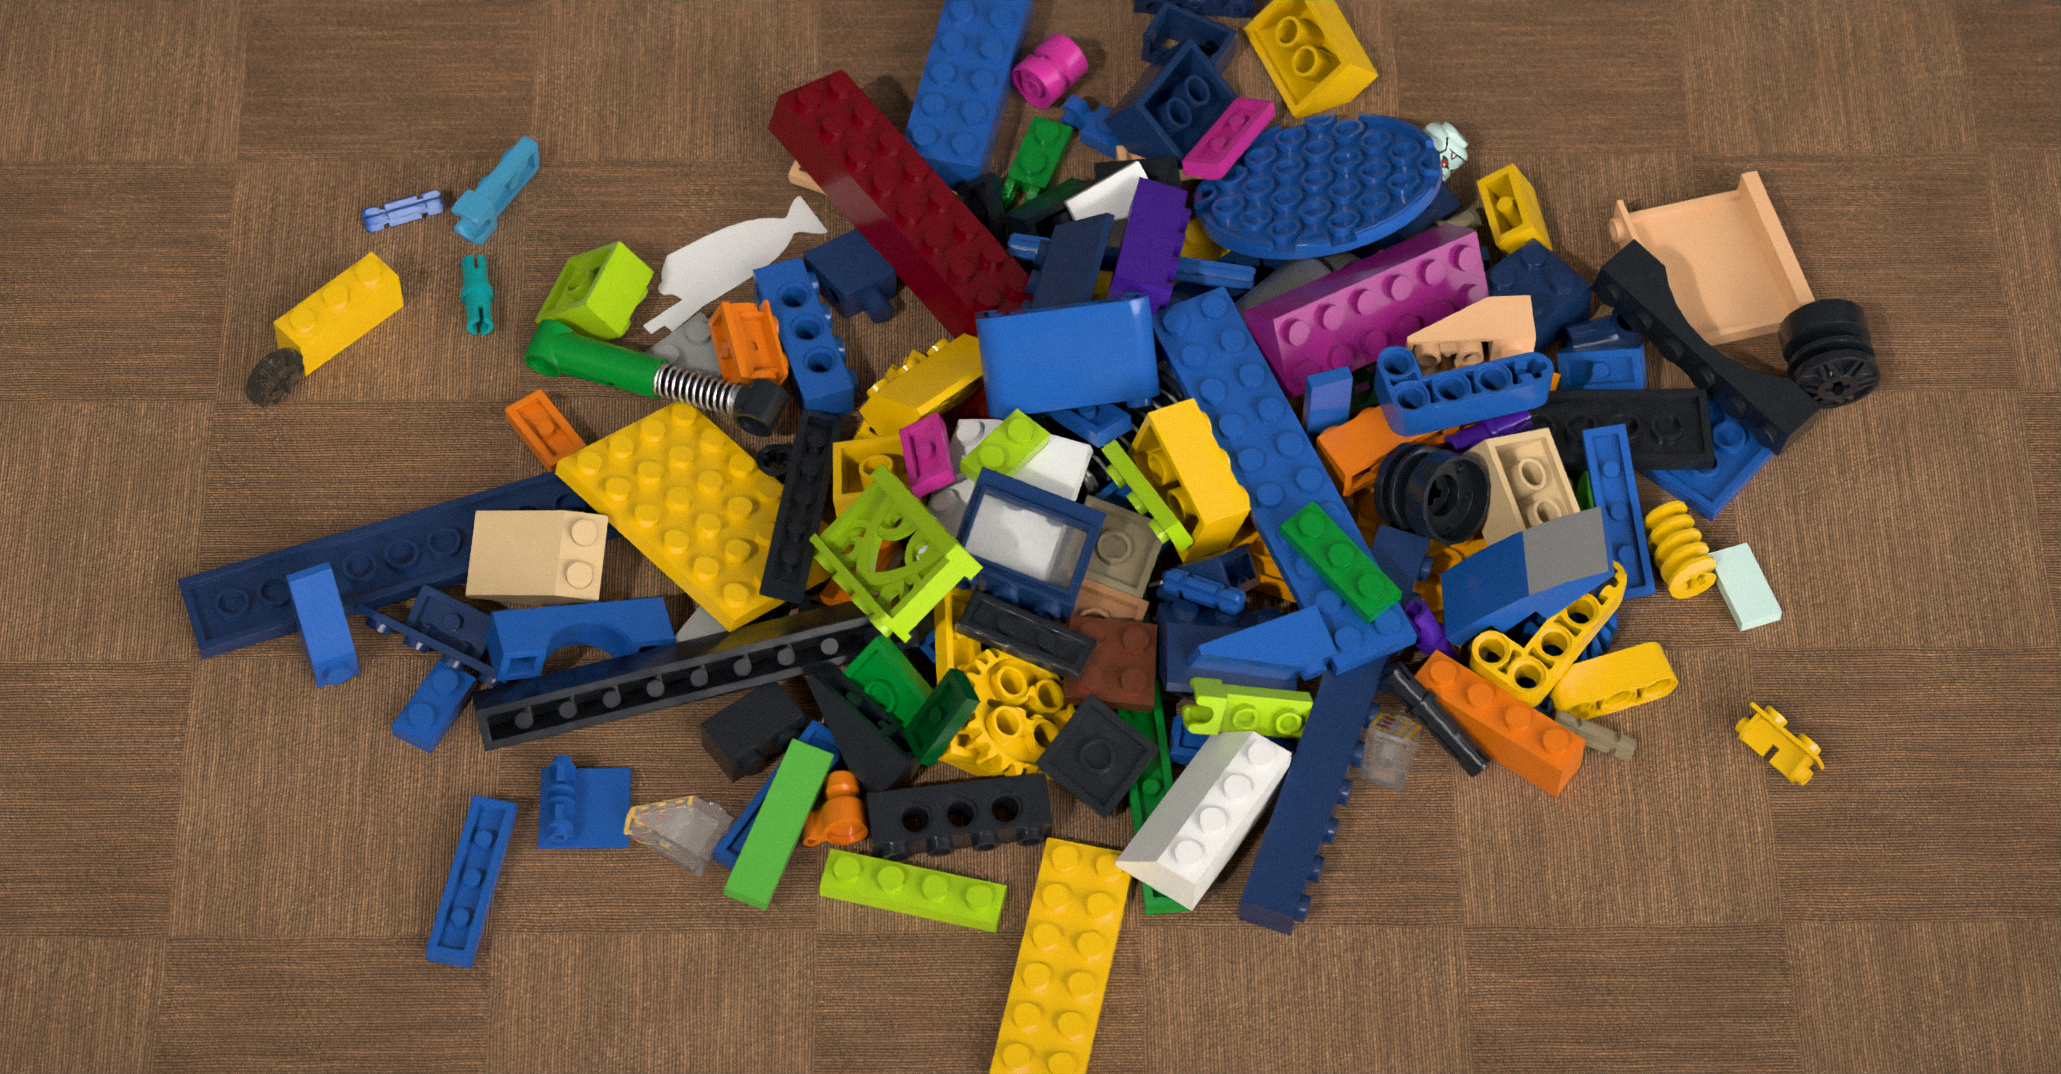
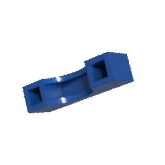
[485,597,676,681]

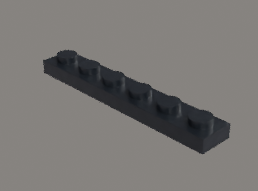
[759,408,843,605]

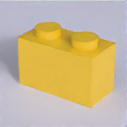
[1476,163,1553,257]

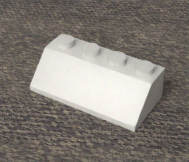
[1115,731,1292,911]

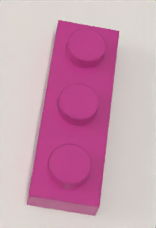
[1182,97,1276,180]

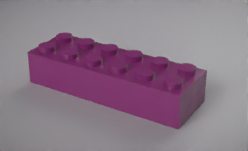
[1244,223,1489,399]

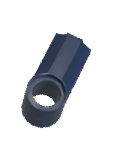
[1561,309,1645,349]

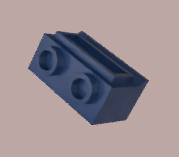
[1141,1,1238,75]

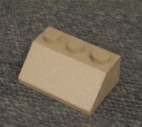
[1463,428,1580,547]

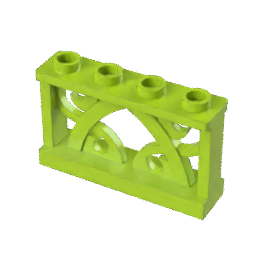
[809,463,983,643]

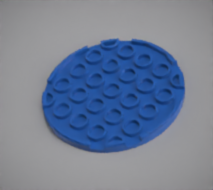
[1194,113,1443,260]

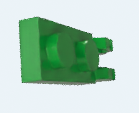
[1002,116,1073,210]

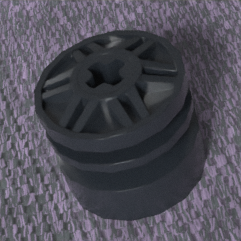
[1778,299,1881,409]
[1374,441,1491,545]

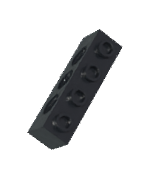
[866,773,1053,862]

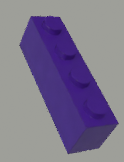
[1107,177,1191,316]

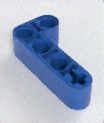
[1374,346,1554,437]

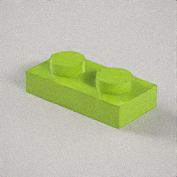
[959,409,1050,483]

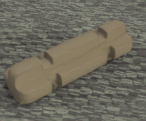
[1552,710,1637,761]

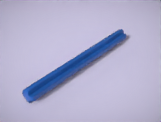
[1008,233,1256,291]

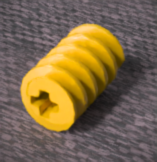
[1643,500,1717,599]

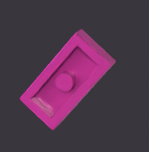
[899,412,957,498]

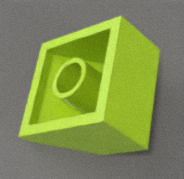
[535,241,654,341]

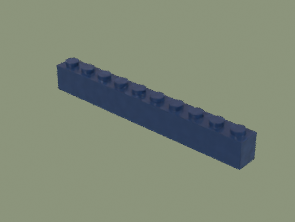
[1239,524,1435,936]

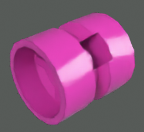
[1011,33,1088,109]

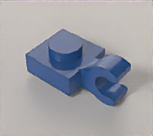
[1061,95,1122,159]

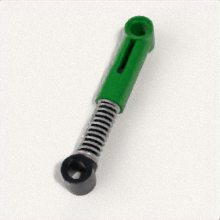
[522,319,789,437]

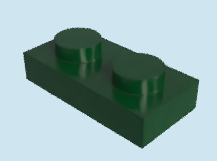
[902,668,981,766]

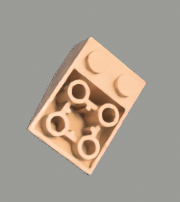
[1406,295,1536,376]

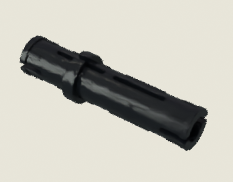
[1380,661,1492,777]

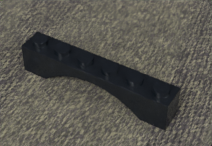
[1592,239,1822,457]

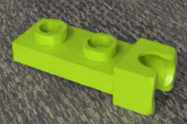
[1181,677,1313,739]

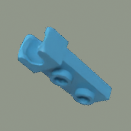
[451,136,540,245]

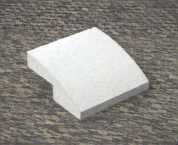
[1064,161,1148,248]

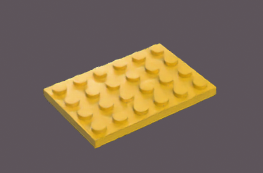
[555,399,854,633]

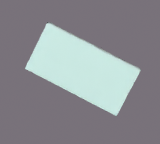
[1707,542,1782,632]

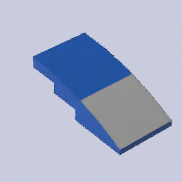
[1440,506,1615,647]

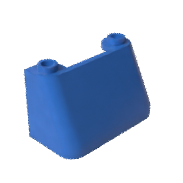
[975,290,1160,421]

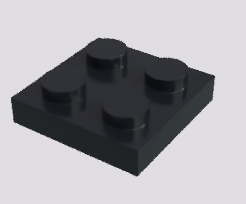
[1034,693,1161,820]

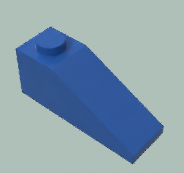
[286,561,360,688]
[1186,605,1338,680]

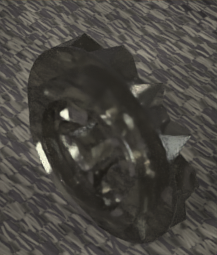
[245,347,305,408]

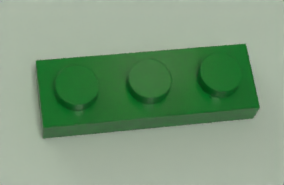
[1279,501,1402,625]

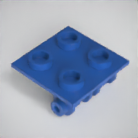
[538,755,631,849]

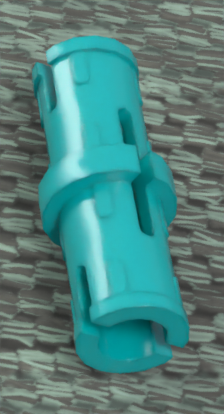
[460,254,494,335]

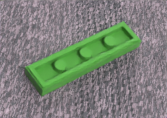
[724,738,834,911]

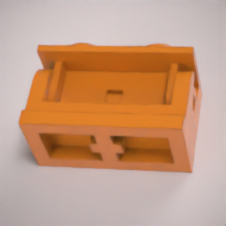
[708,299,789,386]

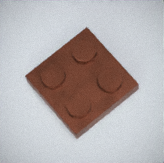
[1063,615,1158,713]

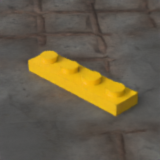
[934,586,981,765]

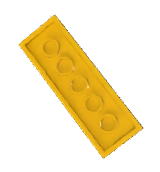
[989,837,1132,1074]

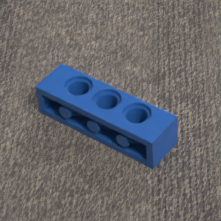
[753,257,860,416]

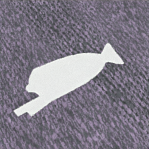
[643,196,828,334]

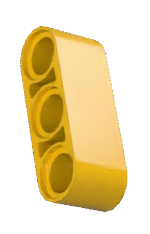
[1548,642,1678,720]

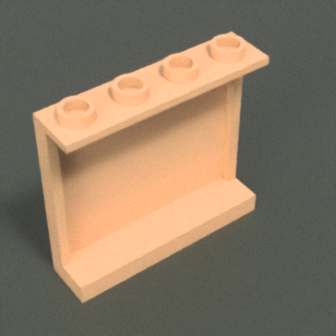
[1609,171,1815,346]

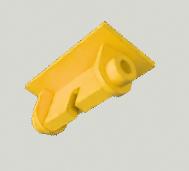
[1735,701,1825,786]

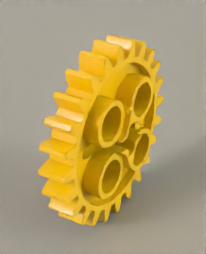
[958,648,1076,780]

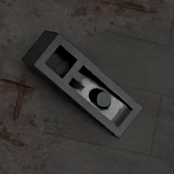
[806,664,921,793]

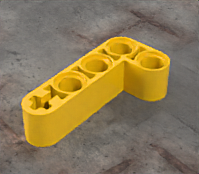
[1469,560,1627,708]

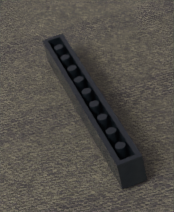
[472,594,920,752]

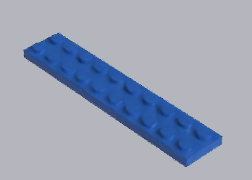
[1151,286,1417,676]

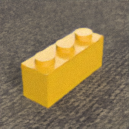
[273,252,404,376]

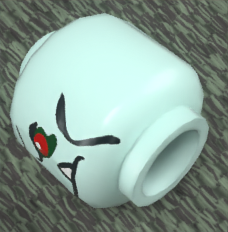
[1422,121,1469,181]

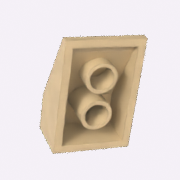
[465,510,608,607]

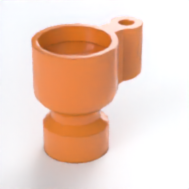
[802,771,868,847]

